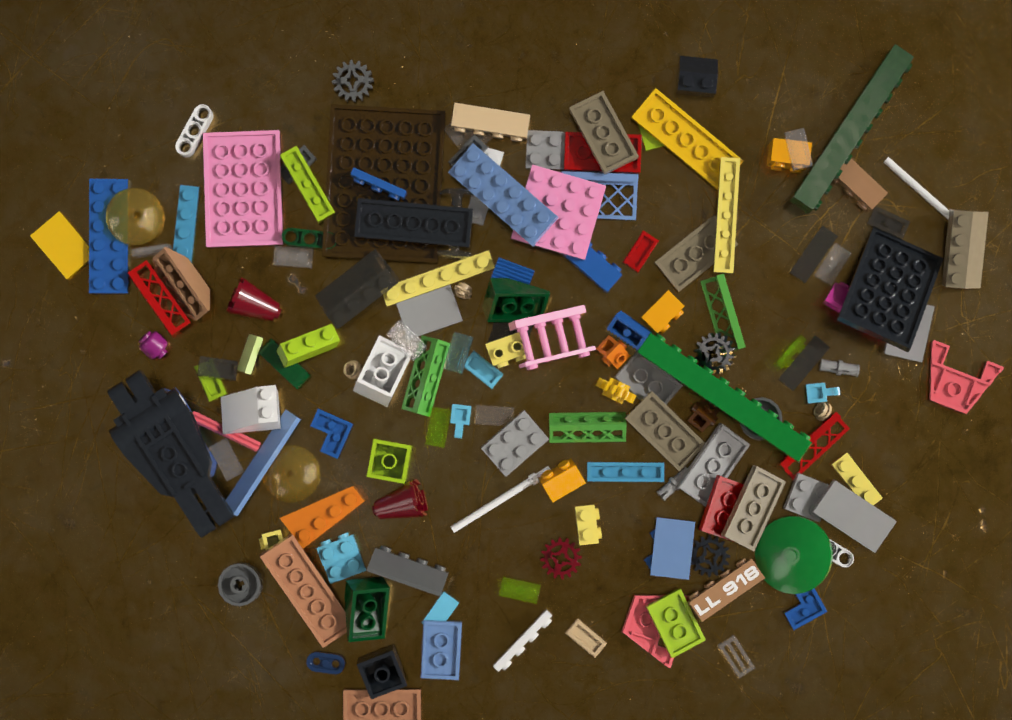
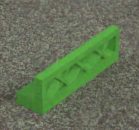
[700,273,746,351]
[401,335,451,417]
[549,412,627,443]

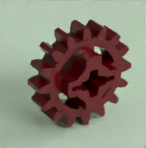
[540,537,582,579]

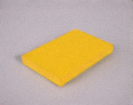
[30,211,89,280]

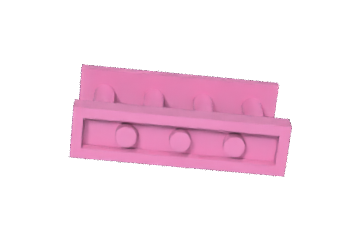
[508,305,596,370]

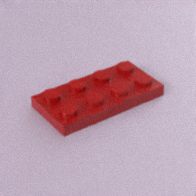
[564,132,642,174]

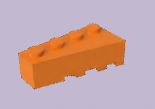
[280,486,366,549]

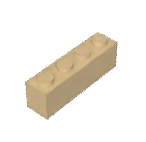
[450,103,530,142]

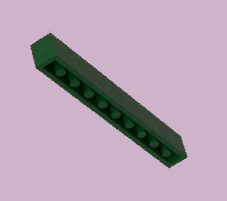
[790,44,914,214]

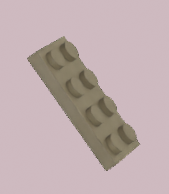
[569,91,639,175]
[655,214,738,292]
[624,391,705,472]
[721,465,786,551]

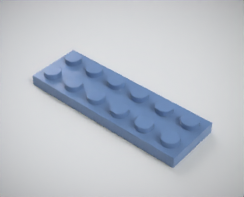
[448,143,559,247]

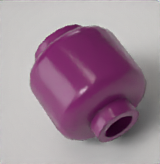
[138,331,168,359]

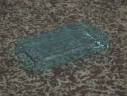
[443,332,473,374]

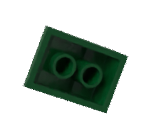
[482,278,550,322]
[344,577,390,642]

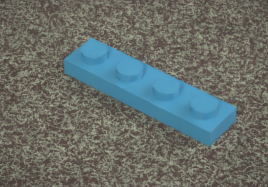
[173,185,200,263]
[587,462,664,482]

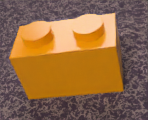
[640,290,684,334]
[538,458,586,502]

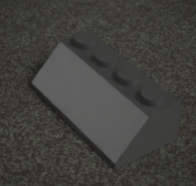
[366,545,449,596]

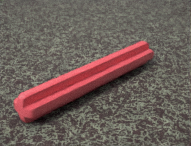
[193,411,261,451]

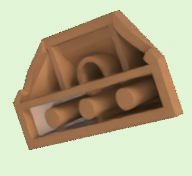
[152,247,210,321]

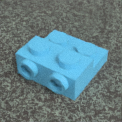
[316,532,367,584]

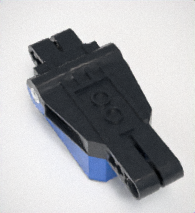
[107,370,235,538]

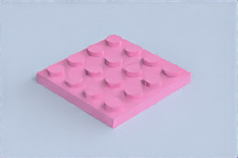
[511,164,606,260]

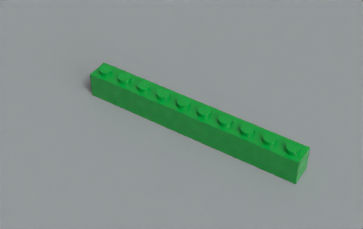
[638,333,812,463]

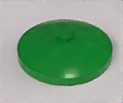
[755,516,833,594]

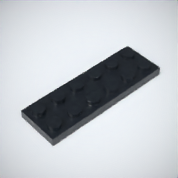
[354,198,473,248]

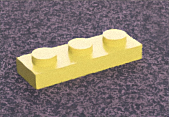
[831,453,882,505]

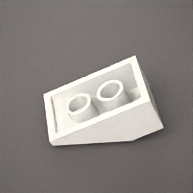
[353,335,414,407]
[221,385,281,434]

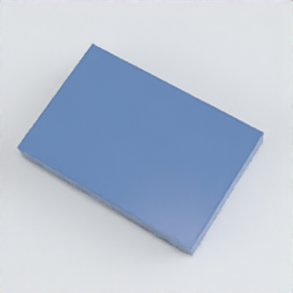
[650,517,695,580]
[420,620,462,680]

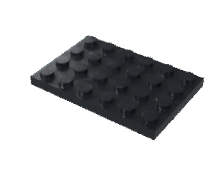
[837,227,944,352]

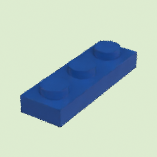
[350,167,407,201]

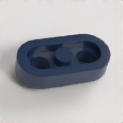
[306,652,345,674]

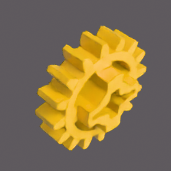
[595,377,637,404]

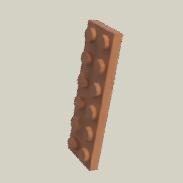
[259,533,347,648]

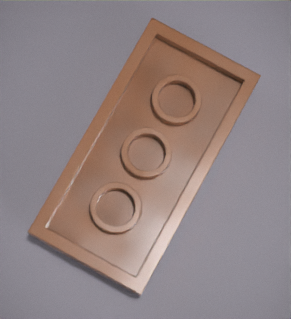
[343,689,421,720]

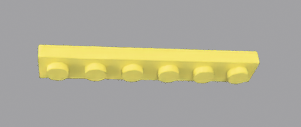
[713,157,740,274]
[381,250,495,307]

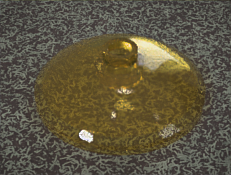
[106,188,164,245]
[263,445,320,503]

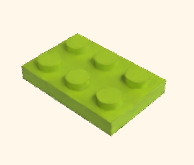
[645,588,706,658]

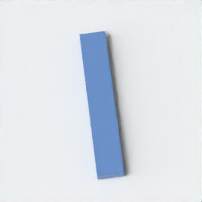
[226,409,301,516]

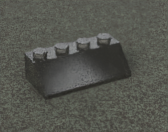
[315,249,399,329]

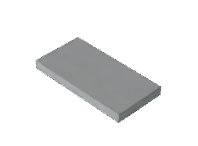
[677,423,750,507]
[812,479,897,553]

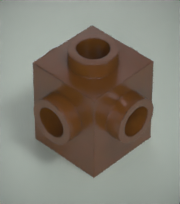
[687,399,720,432]

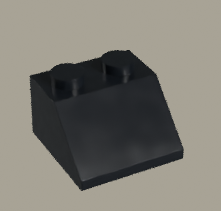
[676,56,718,98]
[357,644,407,700]

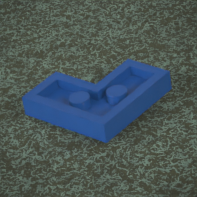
[310,409,353,459]
[784,588,828,630]

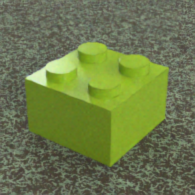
[367,439,413,484]

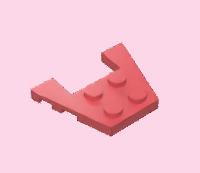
[929,340,1004,414]
[621,595,690,668]

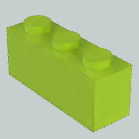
[277,324,340,368]

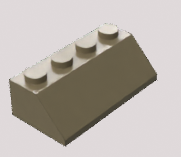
[942,209,989,289]

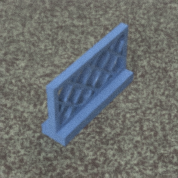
[561,171,639,220]

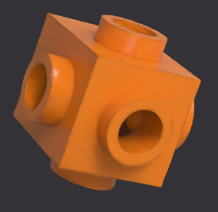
[596,335,631,369]

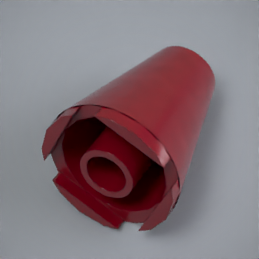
[226,277,282,321]
[372,479,428,519]

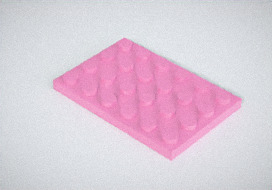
[203,130,283,248]

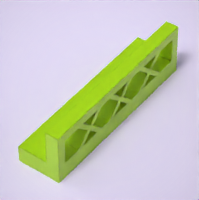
[280,146,335,224]

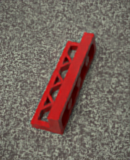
[128,260,191,338]
[778,412,850,481]

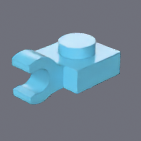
[806,383,840,404]
[450,404,472,439]

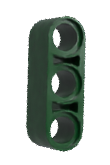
[282,228,336,250]
[259,338,311,390]

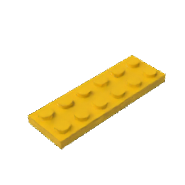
[631,88,744,190]

